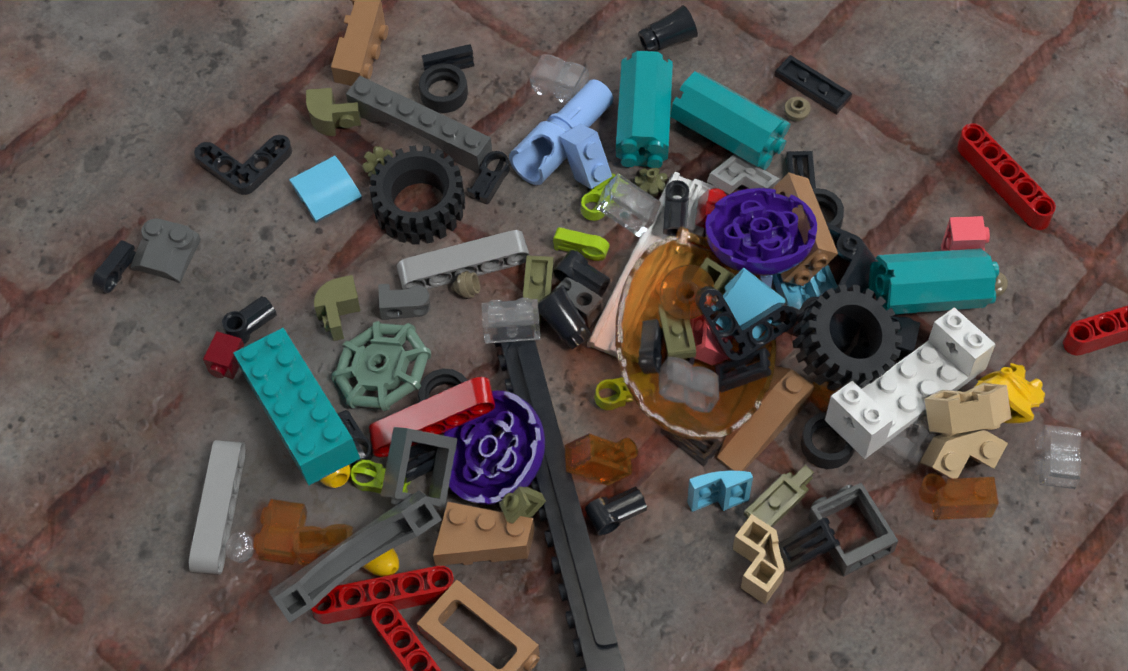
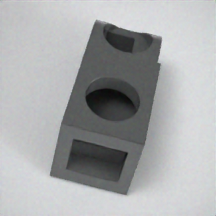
[553,277,604,329]
[378,284,431,320]

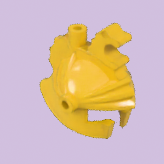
[974,363,1045,423]

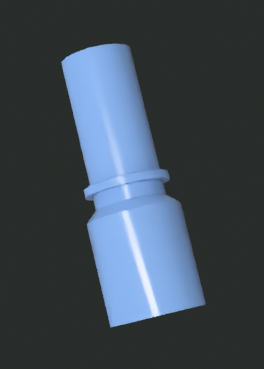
[509,79,614,185]

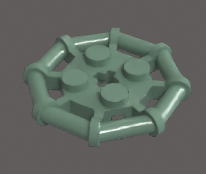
[332,321,431,411]

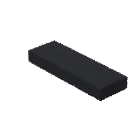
[775,55,852,115]

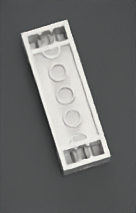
[825,307,995,459]

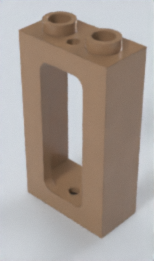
[772,173,838,286]
[417,579,540,671]

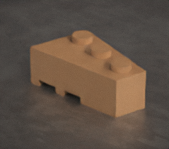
[331,0,388,86]
[433,502,534,566]

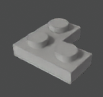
[707,154,779,194]

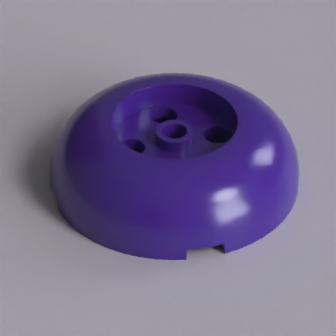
[706,188,817,276]
[444,391,545,505]

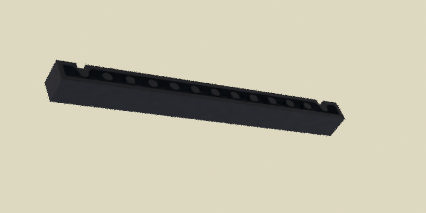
[492,313,625,671]

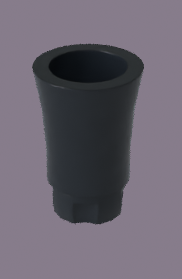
[638,5,698,51]
[532,285,592,349]

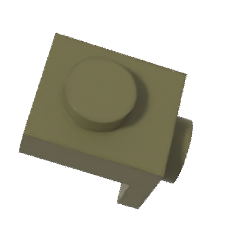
[499,486,546,524]

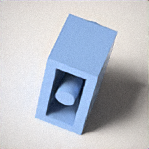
[559,123,612,189]

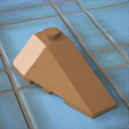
[717,366,814,471]

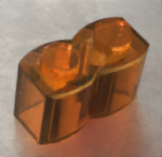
[253,499,307,565]
[293,524,355,566]

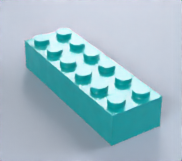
[234,328,360,486]

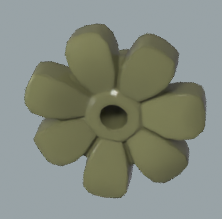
[362,146,393,178]
[634,168,668,197]

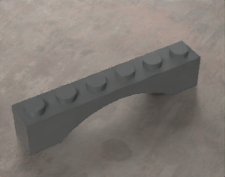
[346,76,492,174]
[269,491,442,623]

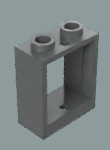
[381,427,457,507]
[808,482,898,577]

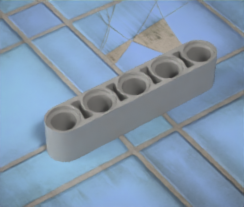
[396,230,530,290]
[189,440,246,575]

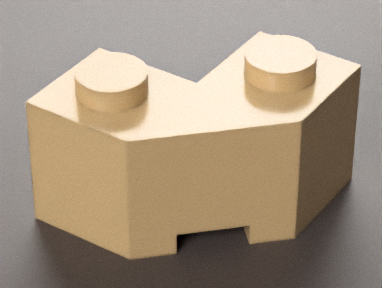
[924,383,1011,436]
[920,429,1008,480]
[733,514,785,604]

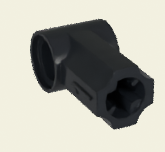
[663,180,690,238]
[553,250,610,297]
[222,296,277,344]
[585,486,647,536]

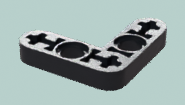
[194,135,292,195]
[695,286,797,360]

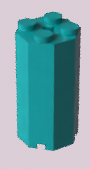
[616,51,673,168]
[670,71,791,170]
[868,248,999,314]

